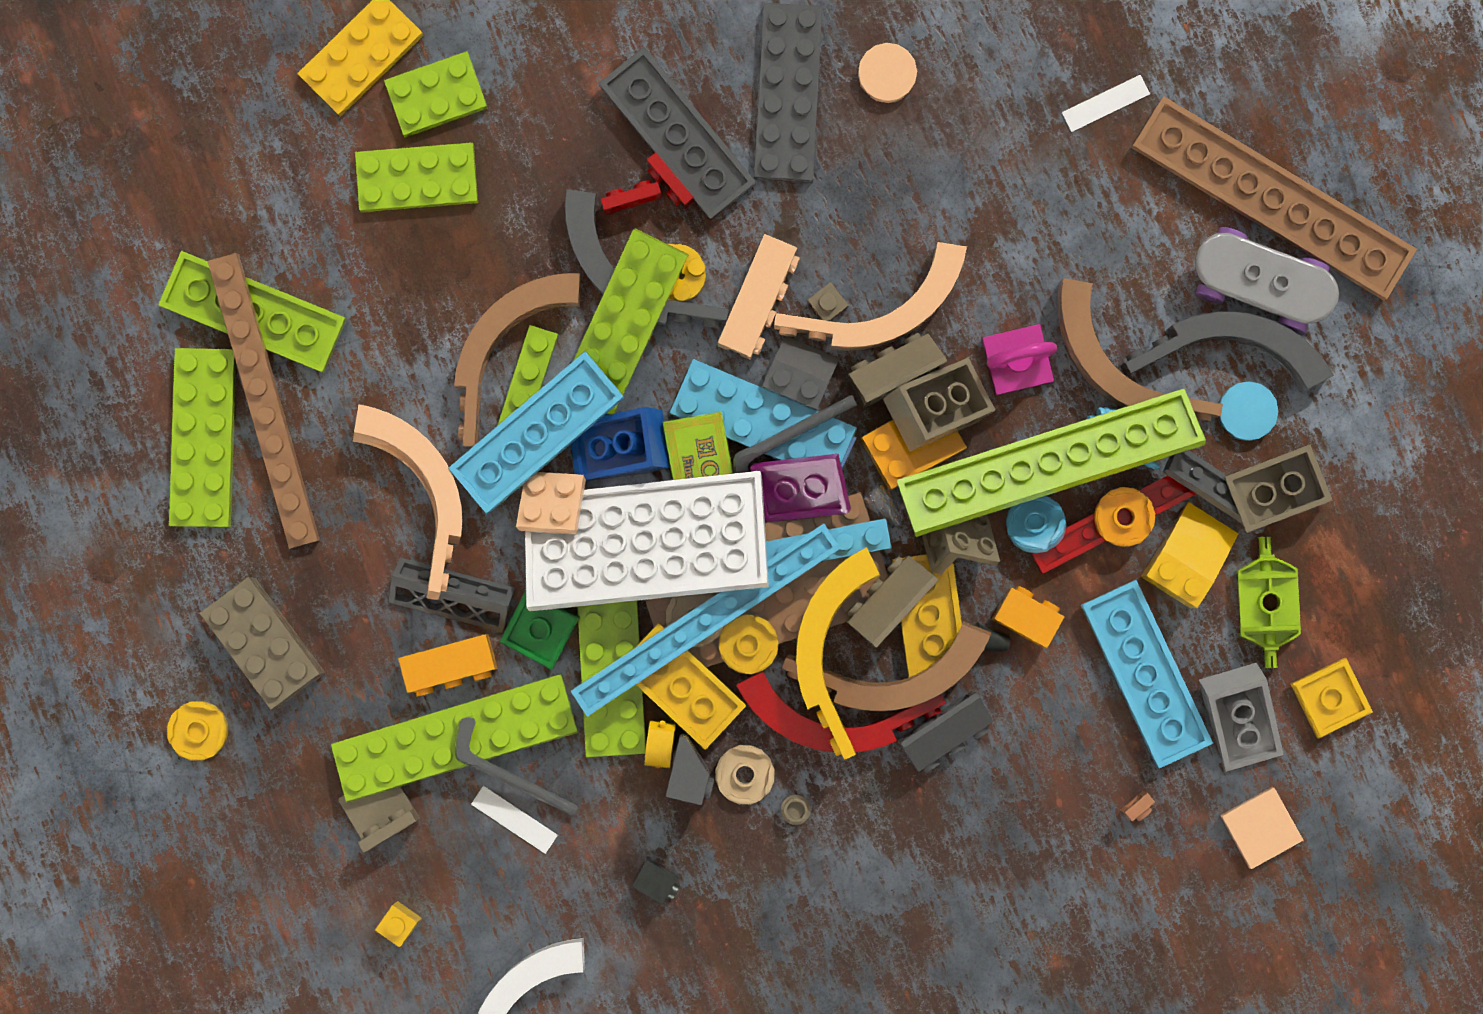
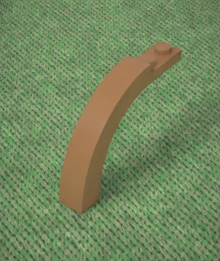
[454,273,582,449]
[1058,278,1223,422]
[782,621,991,711]

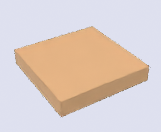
[1220,787,1304,869]

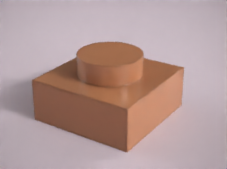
[1120,791,1155,822]

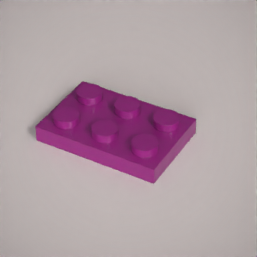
[750,454,851,522]

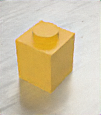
[375,901,422,947]

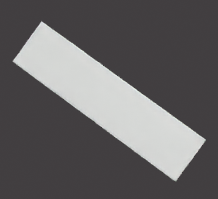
[1062,75,1150,132]
[471,786,558,854]

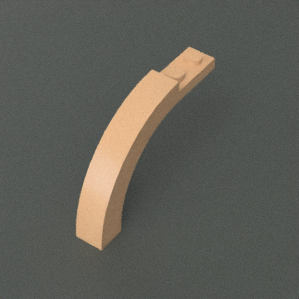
[774,242,967,351]
[353,404,462,600]

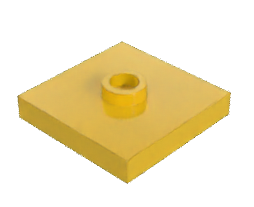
[1291,658,1373,738]

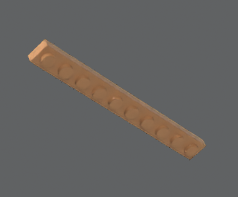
[208,253,320,549]

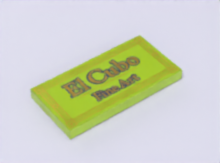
[663,411,733,480]

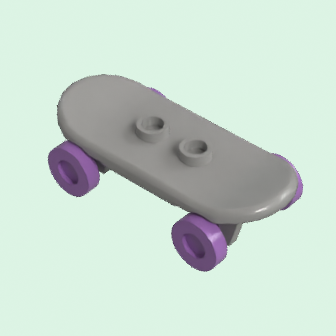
[1195,227,1339,335]

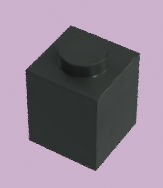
[631,858,681,905]

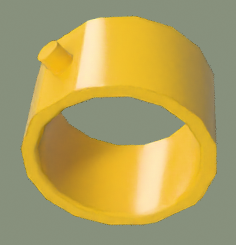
[644,721,676,768]

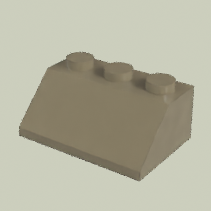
[847,333,947,409]
[846,555,938,648]

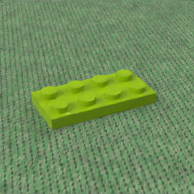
[355,143,478,212]

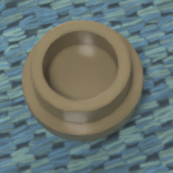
[781,795,811,825]

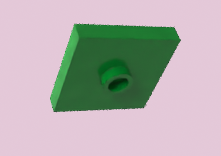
[500,590,580,670]

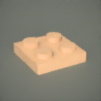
[516,472,586,535]

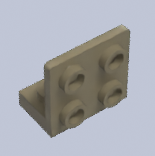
[922,515,1000,575]
[339,787,420,853]

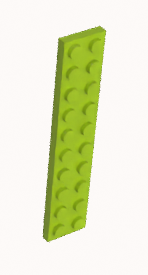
[897,389,1206,537]

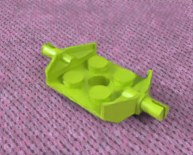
[1235,537,1301,668]

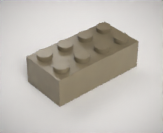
[200,577,325,710]

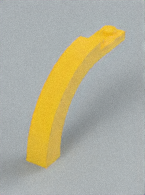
[796,547,880,760]

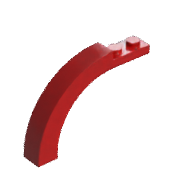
[736,672,946,752]

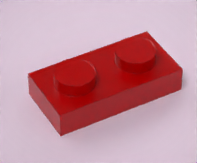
[647,152,694,210]
[601,180,662,215]

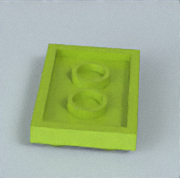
[384,51,488,137]

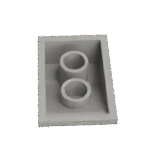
[1199,663,1284,772]

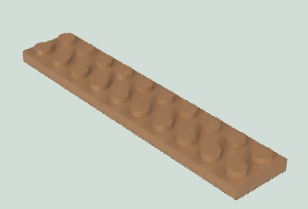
[1131,96,1417,301]

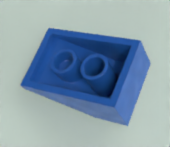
[571,407,670,481]

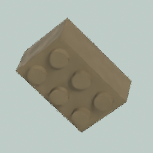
[883,358,995,452]

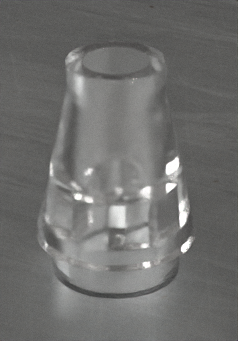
[863,483,906,528]

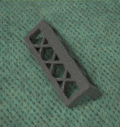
[388,557,515,633]

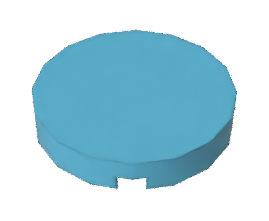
[1218,381,1278,441]
[1006,496,1066,553]

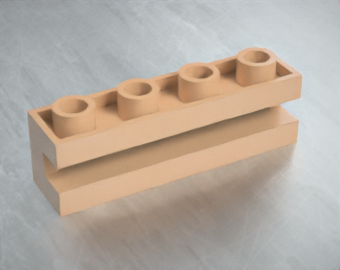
[718,234,800,360]

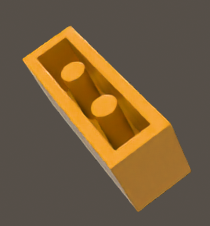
[398,634,498,697]

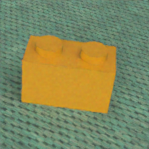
[991,586,1064,648]

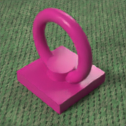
[981,324,1057,396]

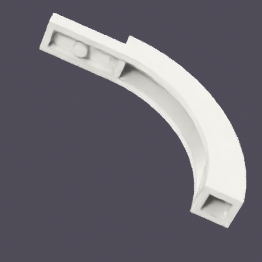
[478,938,585,1014]

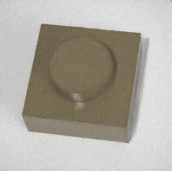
[807,282,849,321]

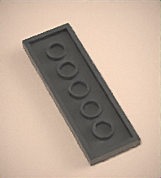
[754,3,823,182]
[598,47,756,221]

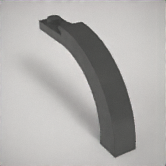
[565,189,729,328]
[1121,312,1334,392]

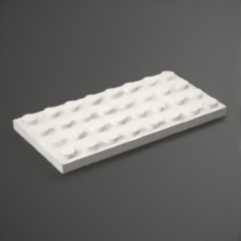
[525,471,769,611]

